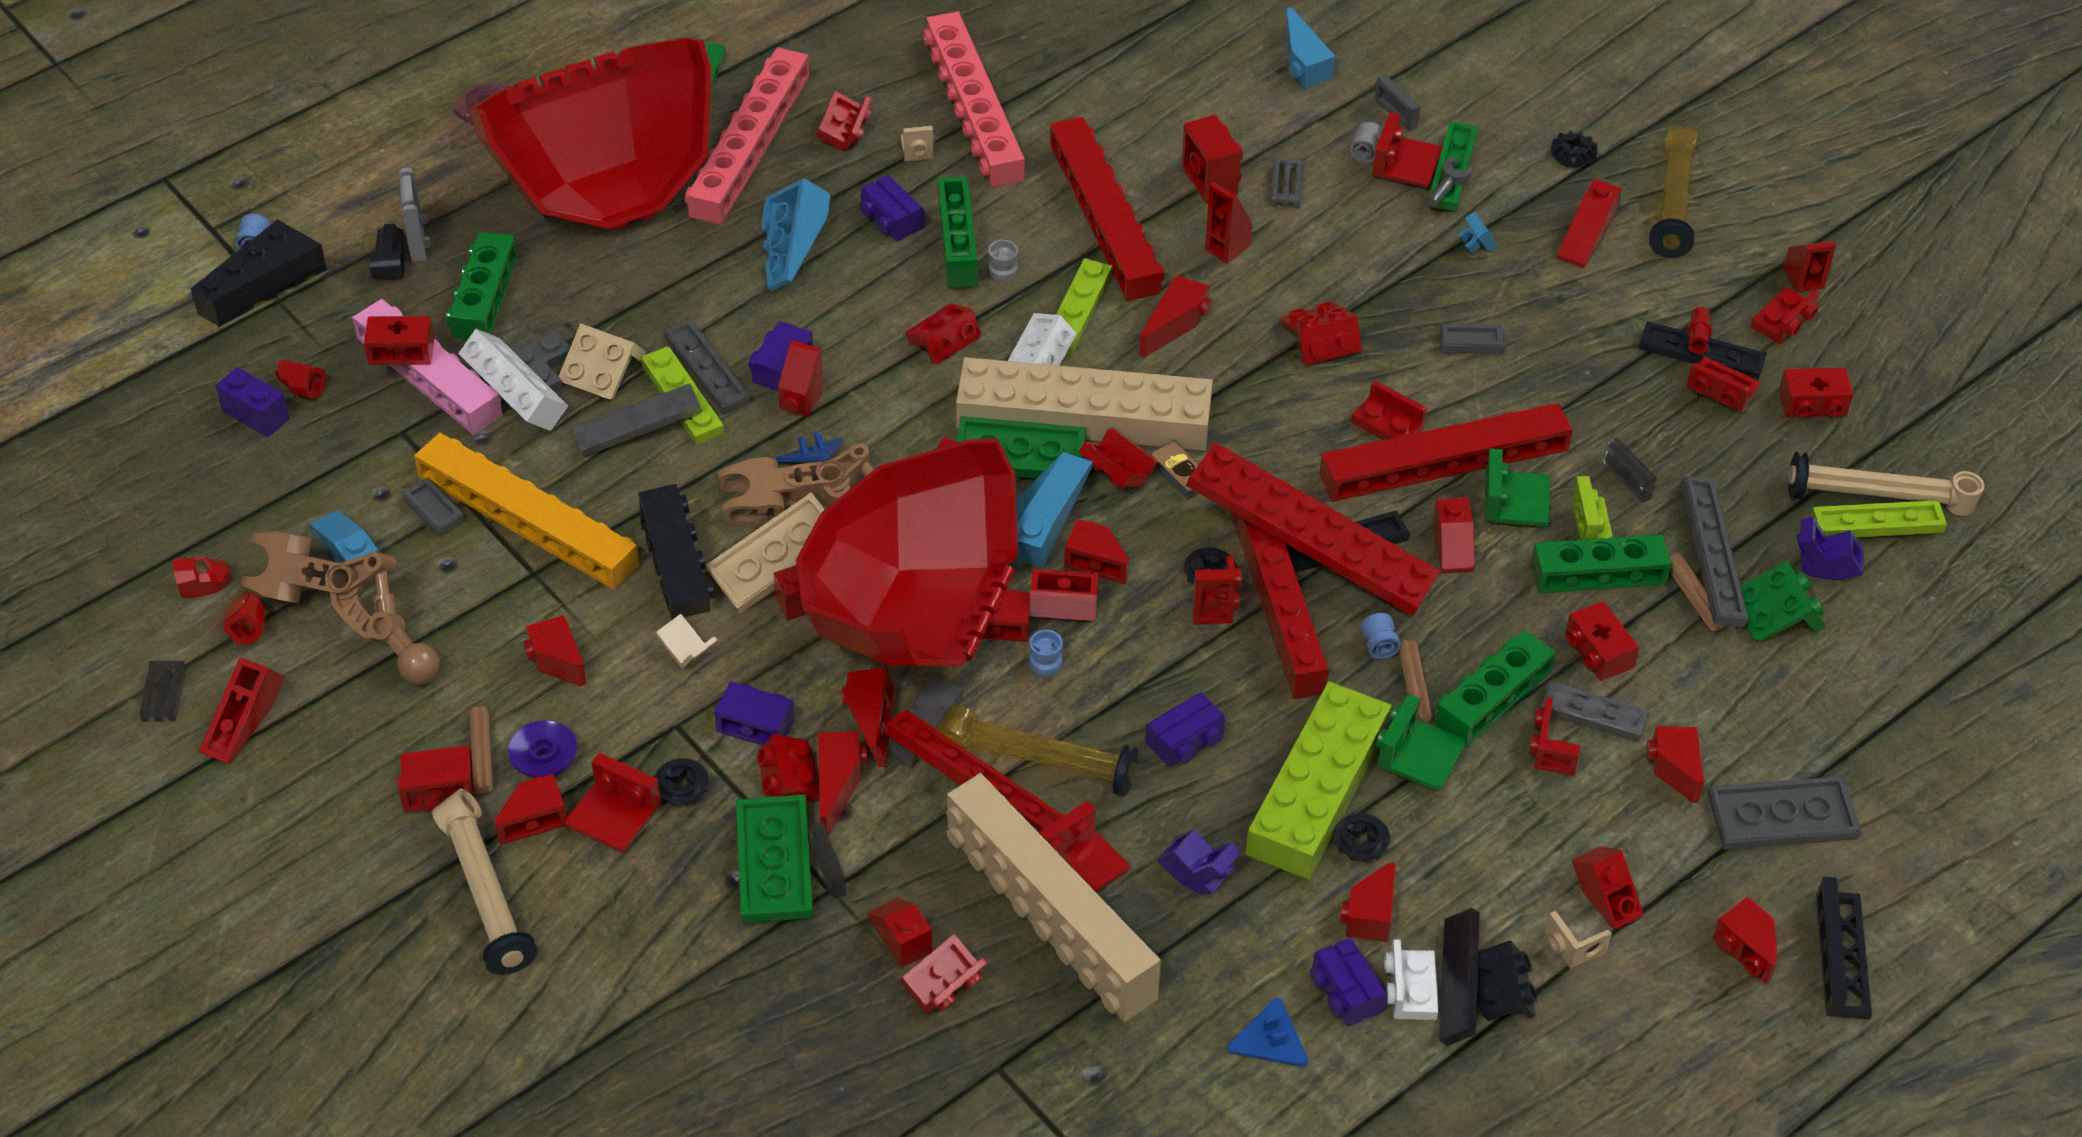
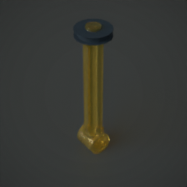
[1649,124,1698,258]
[938,705,1138,797]

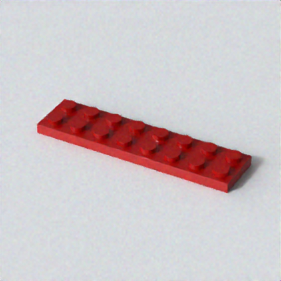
[1186,442,1440,616]

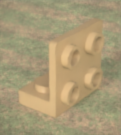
[558,323,647,401]

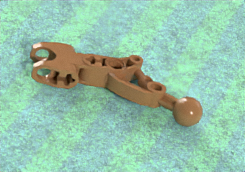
[718,444,874,526]
[241,531,440,685]

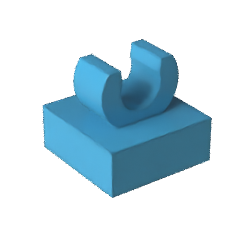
[1458,212,1498,253]

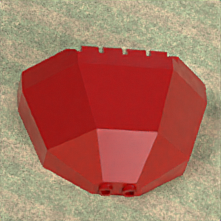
[469,36,712,231]
[795,438,1018,666]

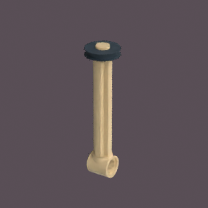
[1788,451,1984,516]
[432,788,538,975]

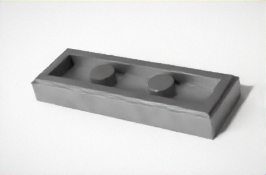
[887,676,963,767]
[1541,681,1648,742]

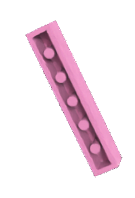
[352,299,503,435]

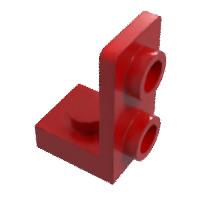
[1529,697,1581,776]

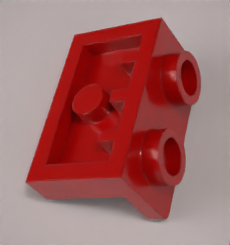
[1750,287,1820,345]
[905,303,981,364]
[1351,381,1427,440]
[1192,556,1241,625]

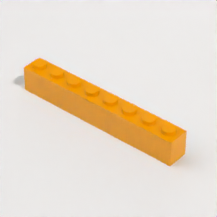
[414,433,640,590]

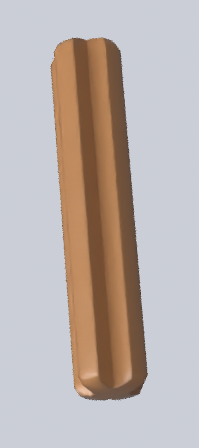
[1669,553,1726,632]
[1399,639,1432,724]
[469,706,493,794]

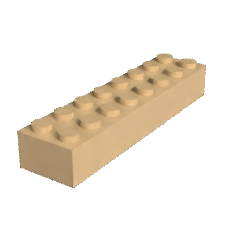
[956,357,1213,451]
[946,773,1161,1022]

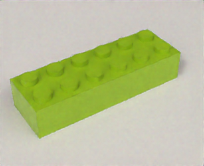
[1245,681,1392,880]

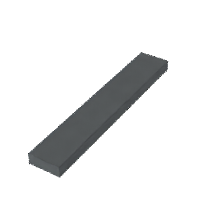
[1680,476,1749,627]

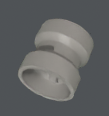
[1349,122,1383,163]
[988,239,1018,282]

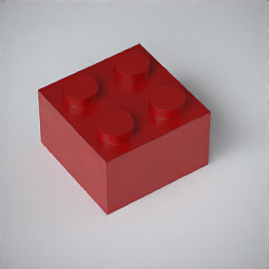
[1181,114,1243,204]

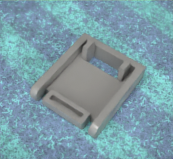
[399,168,431,262]

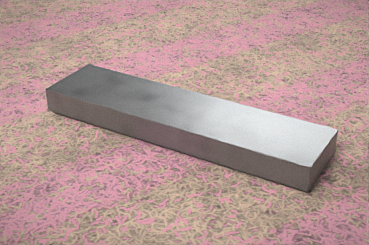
[664,319,750,415]
[573,383,702,457]

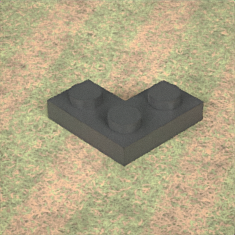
[514,331,570,392]

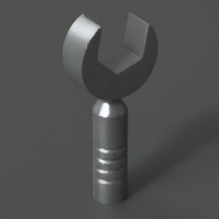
[1427,157,1472,207]

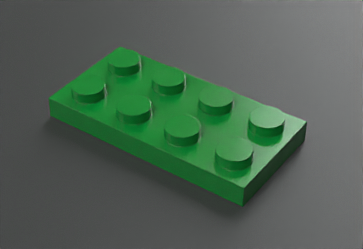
[956,416,1086,479]
[736,795,813,923]

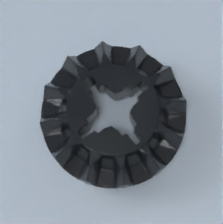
[1551,130,1598,167]
[1184,547,1236,583]
[654,758,709,807]
[1334,813,1390,863]

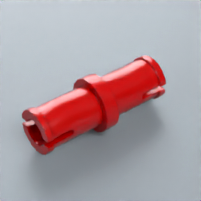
[1687,307,1712,354]

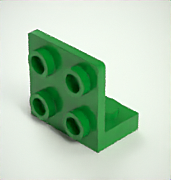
[1484,448,1550,527]

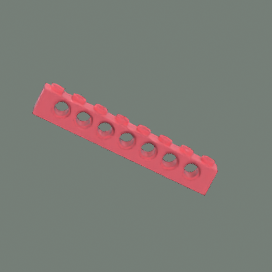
[923,11,1025,187]
[685,47,810,225]

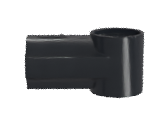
[370,224,405,279]

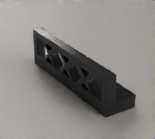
[1816,877,1872,1020]

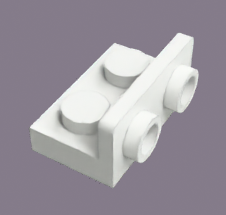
[1008,313,1076,366]
[1384,939,1438,1020]

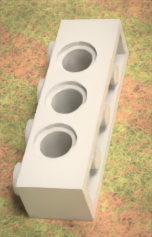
[458,329,568,431]

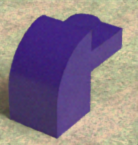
[1797,516,1864,580]
[1158,829,1240,894]

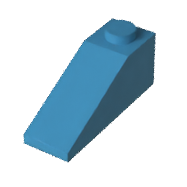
[1285,7,1336,88]
[309,510,379,580]

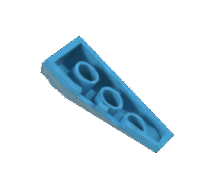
[761,178,830,291]
[1015,452,1093,568]

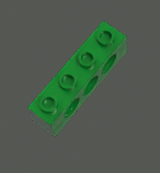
[938,176,977,288]
[446,232,518,340]
[1530,534,1671,594]
[1435,630,1556,747]

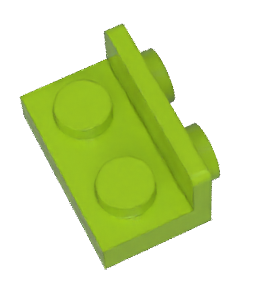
[1571,476,1613,540]

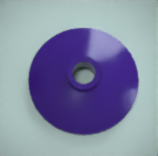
[508,720,577,778]

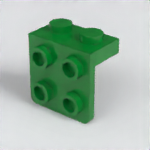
[1740,560,1826,642]
[1376,694,1465,791]

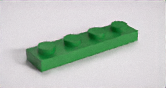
[1427,121,1479,212]

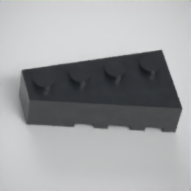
[191,219,327,327]
[638,484,714,620]

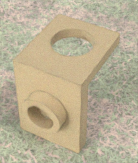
[901,126,934,162]
[655,614,717,669]
[1545,911,1612,969]

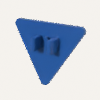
[776,431,842,462]
[1228,998,1308,1067]

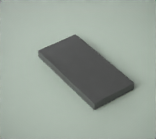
[1707,776,1861,850]

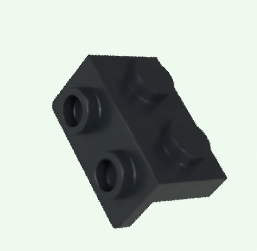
[1477,940,1537,1021]

